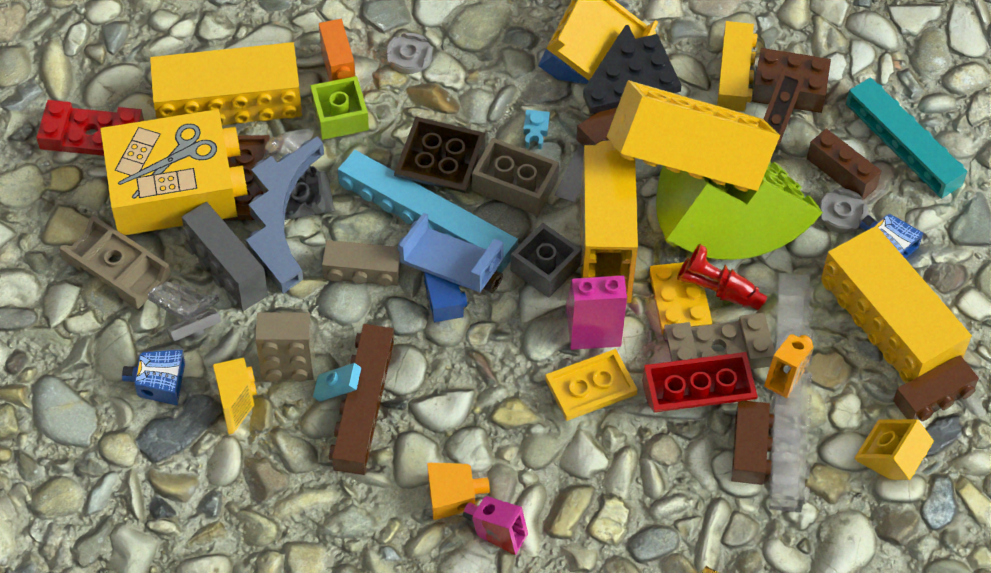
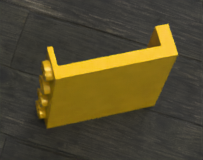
[546,0,658,80]

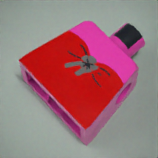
[463,496,528,555]

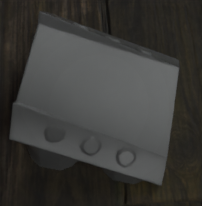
[285,166,335,220]

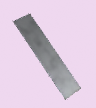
[554,144,584,203]

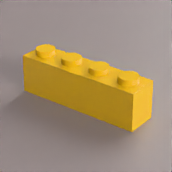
[717,21,757,112]

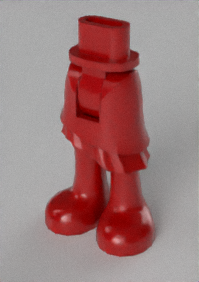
[677,244,767,311]

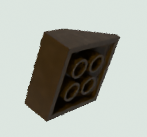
[394,117,486,193]

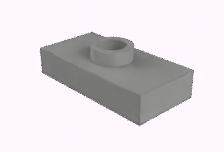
[166,309,222,341]

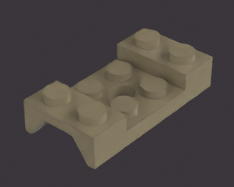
[59,215,171,309]
[663,313,775,369]

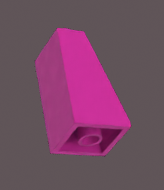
[566,275,627,350]

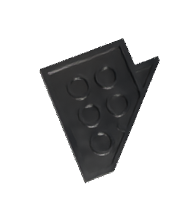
[583,25,682,114]

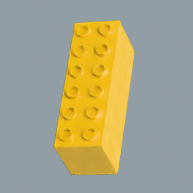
[150,42,302,125]
[607,80,780,192]
[821,225,972,383]

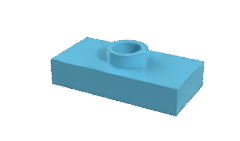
[313,363,361,402]

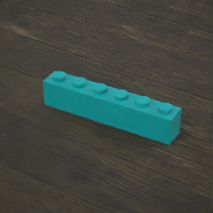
[846,77,968,199]

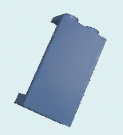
[397,213,504,292]

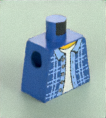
[859,214,923,259]
[122,350,185,405]

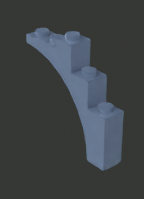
[246,136,324,294]

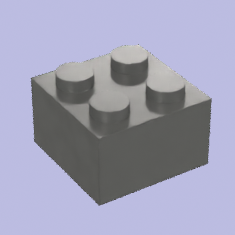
[510,223,582,298]

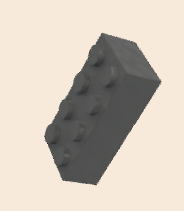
[182,202,268,311]

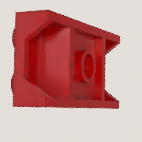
[36,100,144,156]

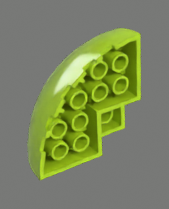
[656,162,823,260]

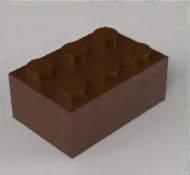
[751,48,831,113]

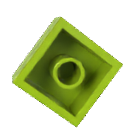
[310,76,369,140]

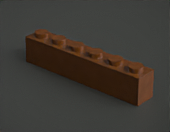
[329,324,394,475]

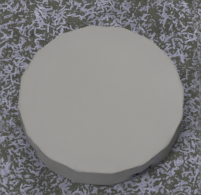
[386,33,433,74]
[819,189,868,234]

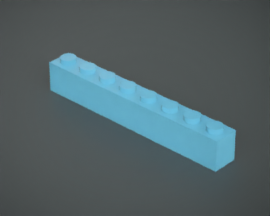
[338,150,518,273]

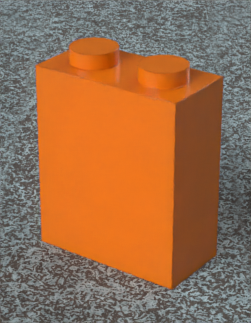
[319,18,355,81]

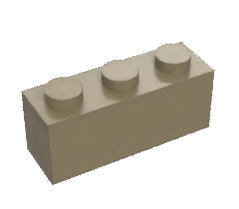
[322,240,401,286]

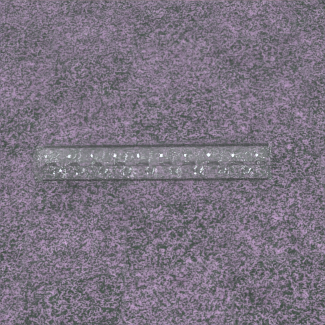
[769,273,814,513]

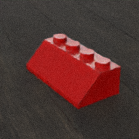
[642,352,758,413]

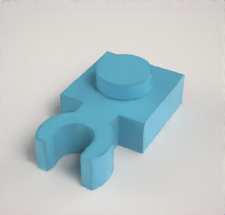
[523,110,550,150]

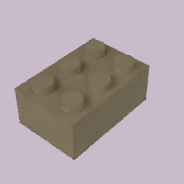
[472,138,559,216]
[255,312,315,382]

